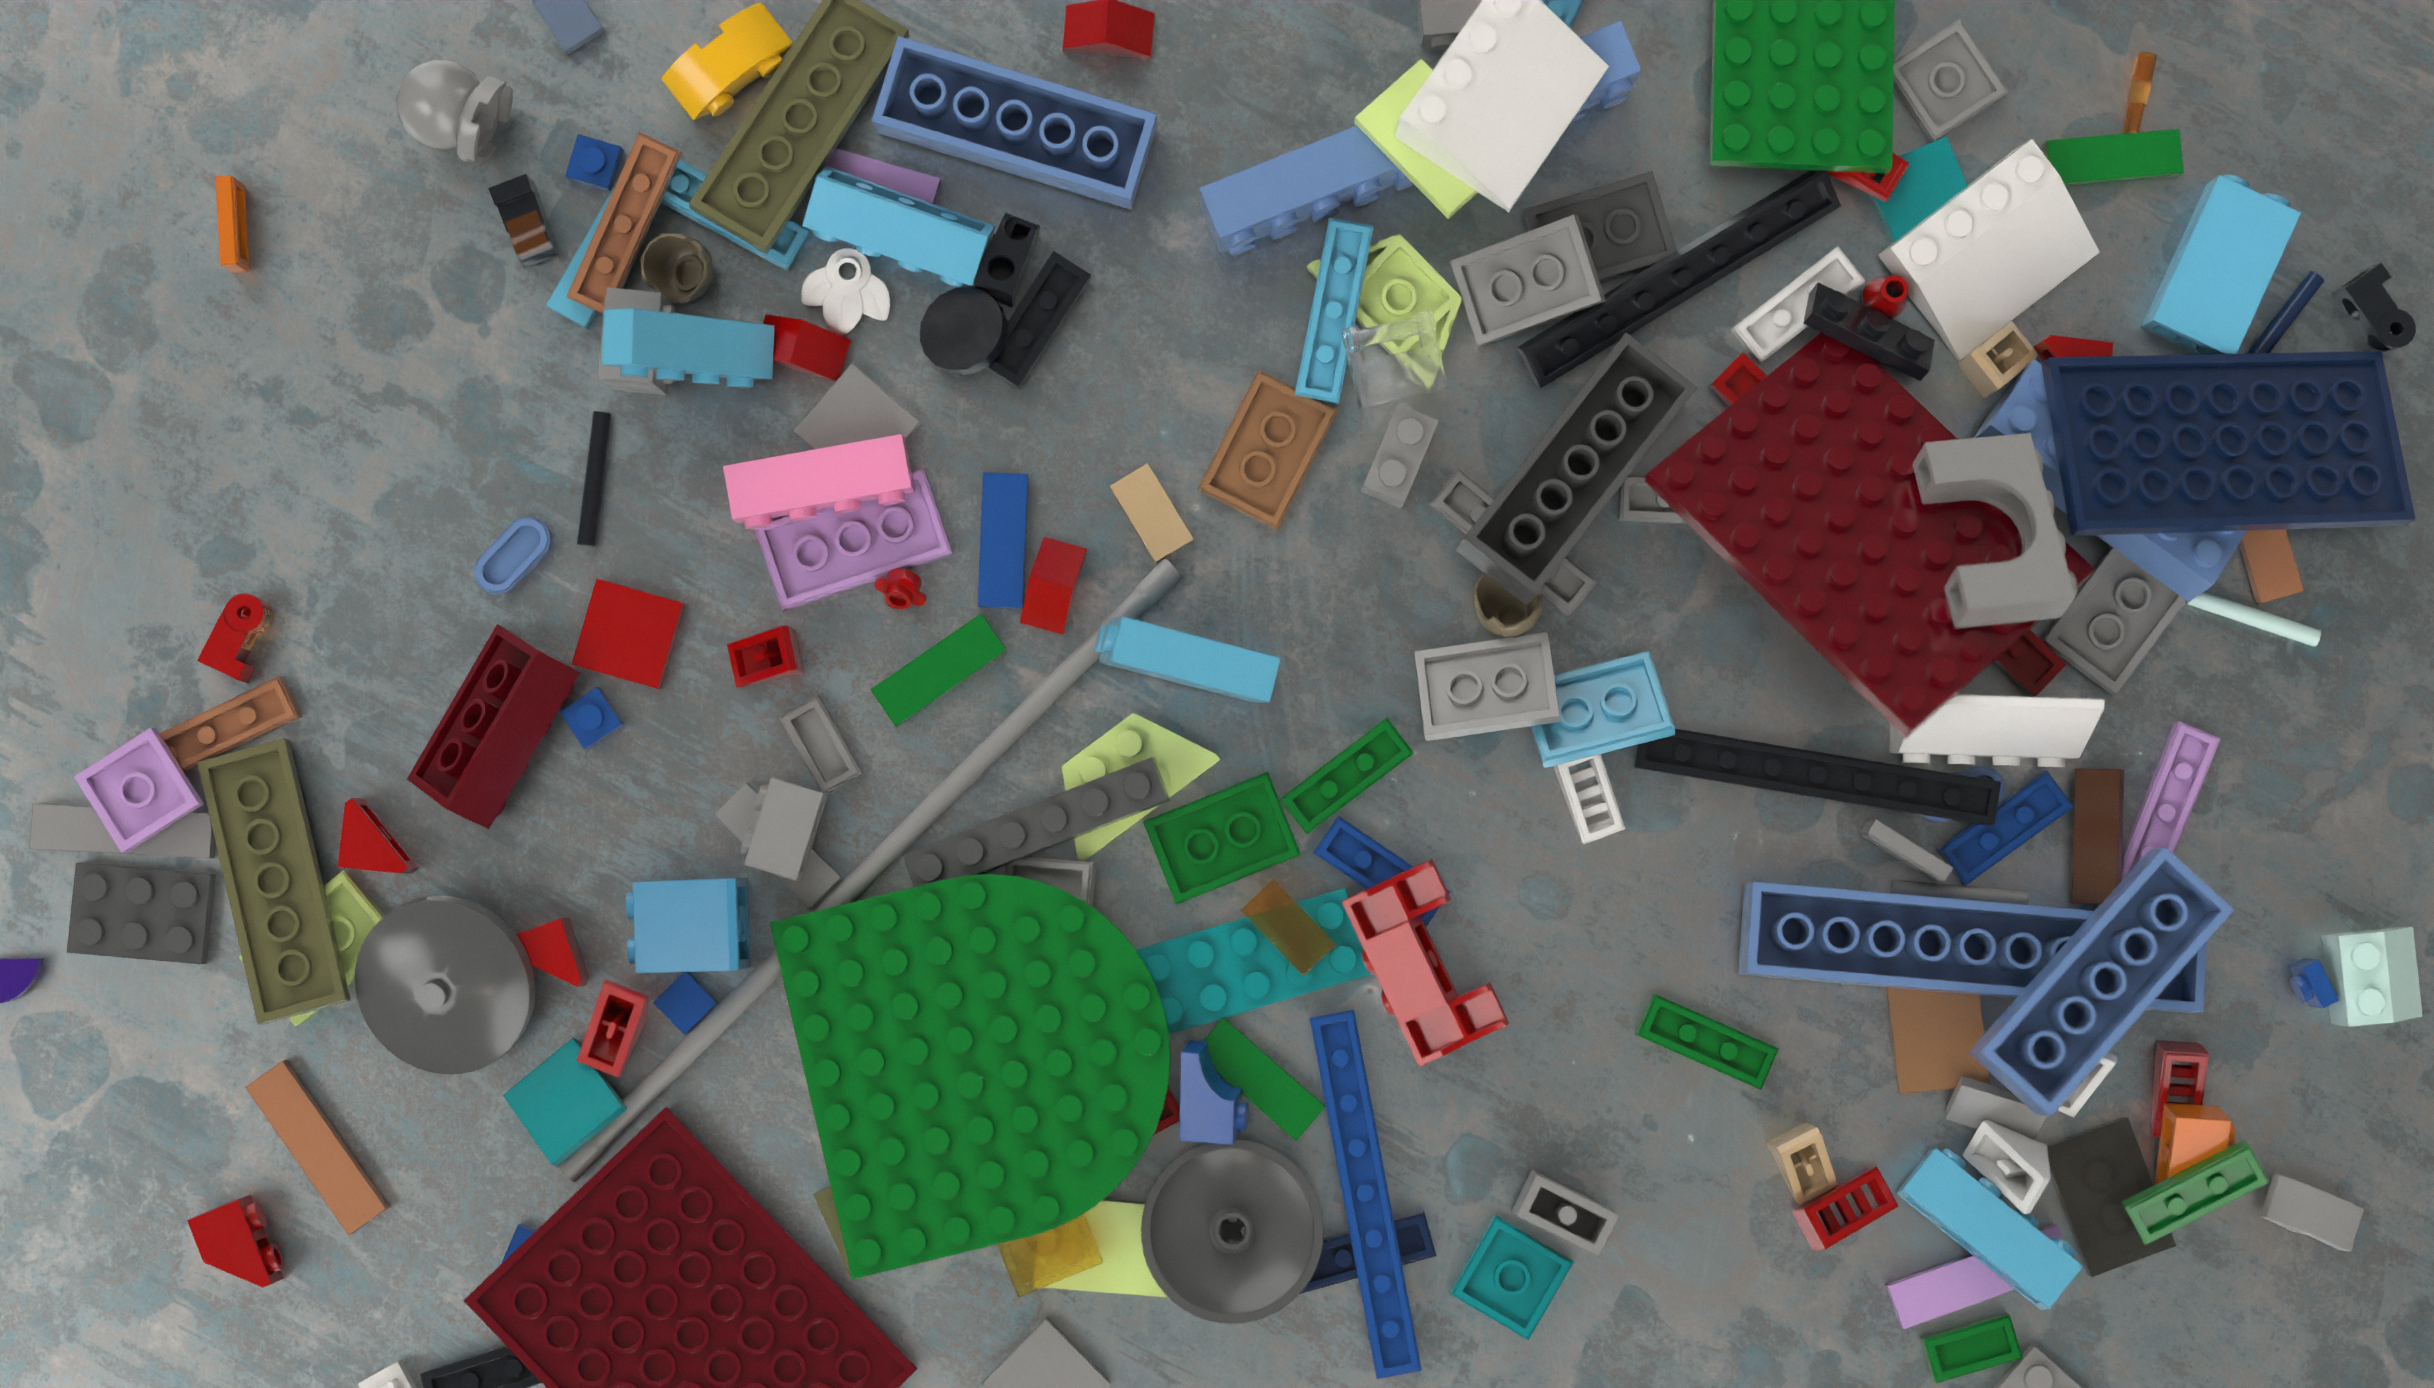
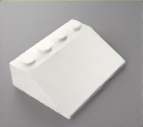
[1394,0,1609,212]
[1878,139,2100,361]
[1889,695,2105,768]

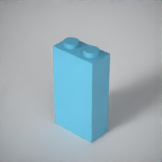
[2141,174,2301,355]
[1094,616,1281,703]

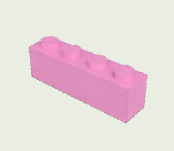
[723,434,915,529]

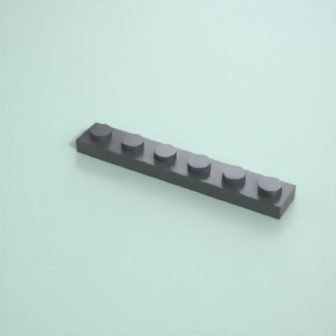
[903,757,1170,887]

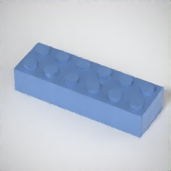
[871,36,1158,210]
[1974,359,2247,602]
[1968,847,2234,1116]

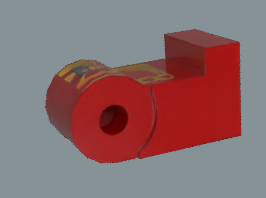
[197,593,273,684]

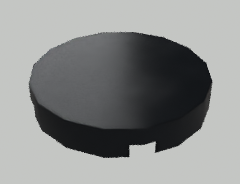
[919,286,1008,375]

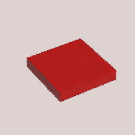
[572,578,685,689]

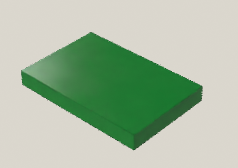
[1143,772,1301,905]

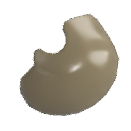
[641,233,714,304]
[1473,573,1543,637]

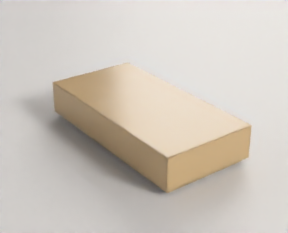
[1110,463,1194,563]

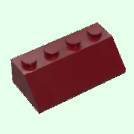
[407,624,580,829]

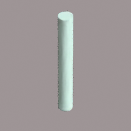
[2186,591,2321,647]

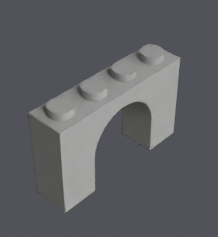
[1912,433,2077,628]

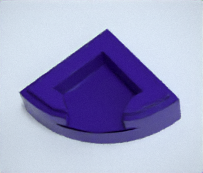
[0,958,43,1003]

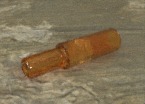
[2123,52,2157,133]

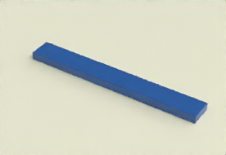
[1310,1010,1422,1379]

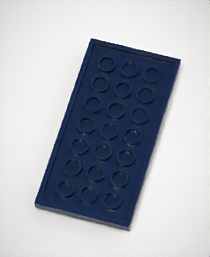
[2041,351,2416,536]

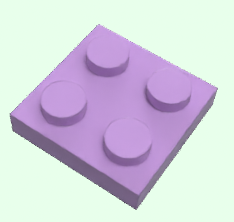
[73,727,204,853]

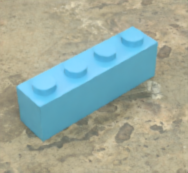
[802,166,995,287]
[602,308,775,388]
[1896,1148,2083,1310]

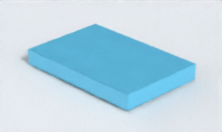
[1531,651,1675,768]

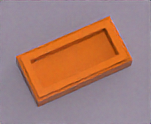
[215,175,250,273]

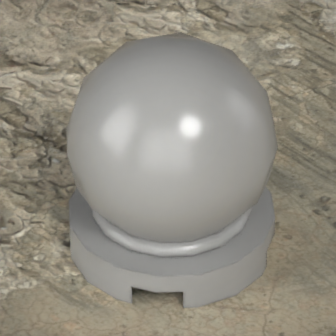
[396,59,513,166]

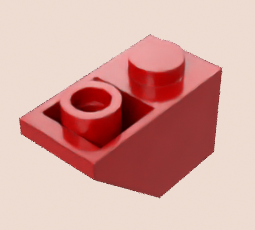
[187,1195,284,1288]

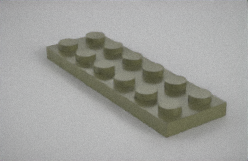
[689,0,909,254]
[197,738,351,1025]

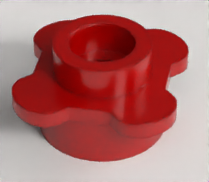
[874,568,927,609]

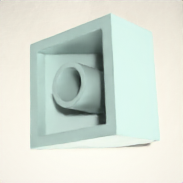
[2321,927,2423,1027]

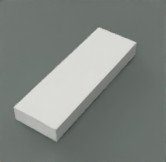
[1731,246,1866,365]

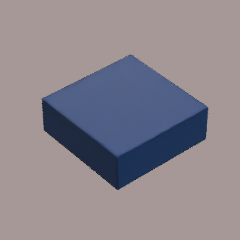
[653,972,719,1035]

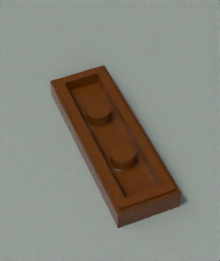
[2072,768,2124,904]

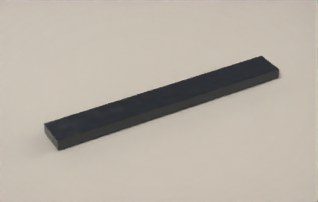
[1517,170,1841,388]
[1634,729,2001,827]

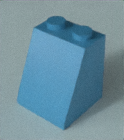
[626,878,751,973]

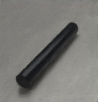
[577,411,611,547]

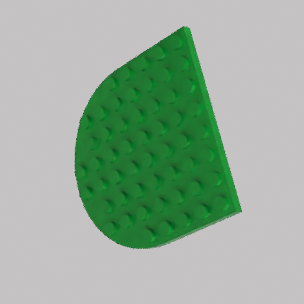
[770,874,1171,1280]

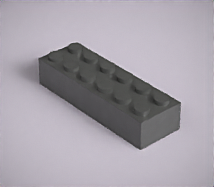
[1456,332,1698,606]

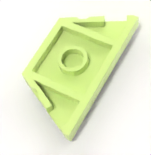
[1307,234,1462,391]
[1061,712,1221,861]

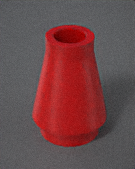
[1862,275,1908,318]

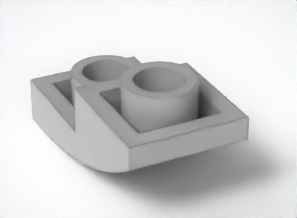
[2260,1174,2364,1252]

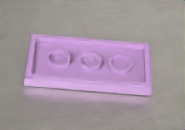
[755,468,953,611]

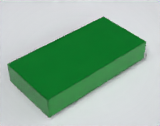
[1920,1312,2023,1384]

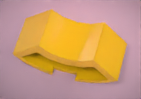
[661,2,793,120]

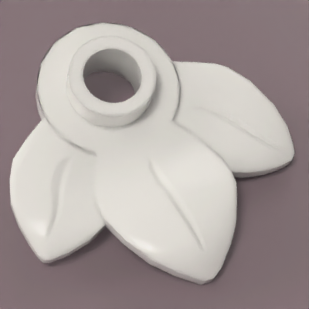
[801,247,890,336]

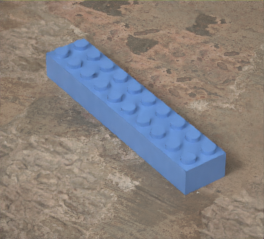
[1199,21,1641,256]
[1738,882,2207,1013]

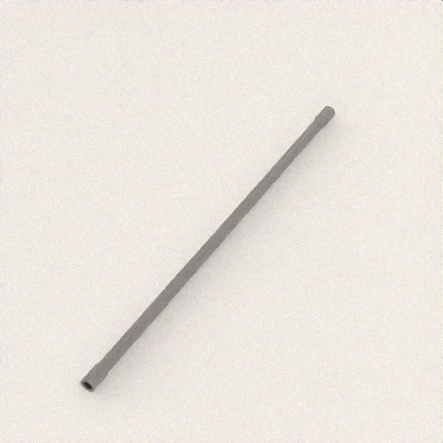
[557,558,1183,1182]

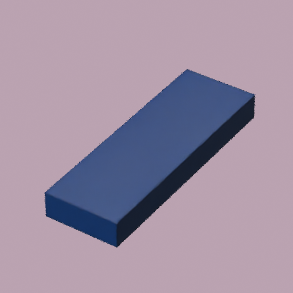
[978,472,1029,609]
[1936,771,2074,886]
[1313,816,1450,927]

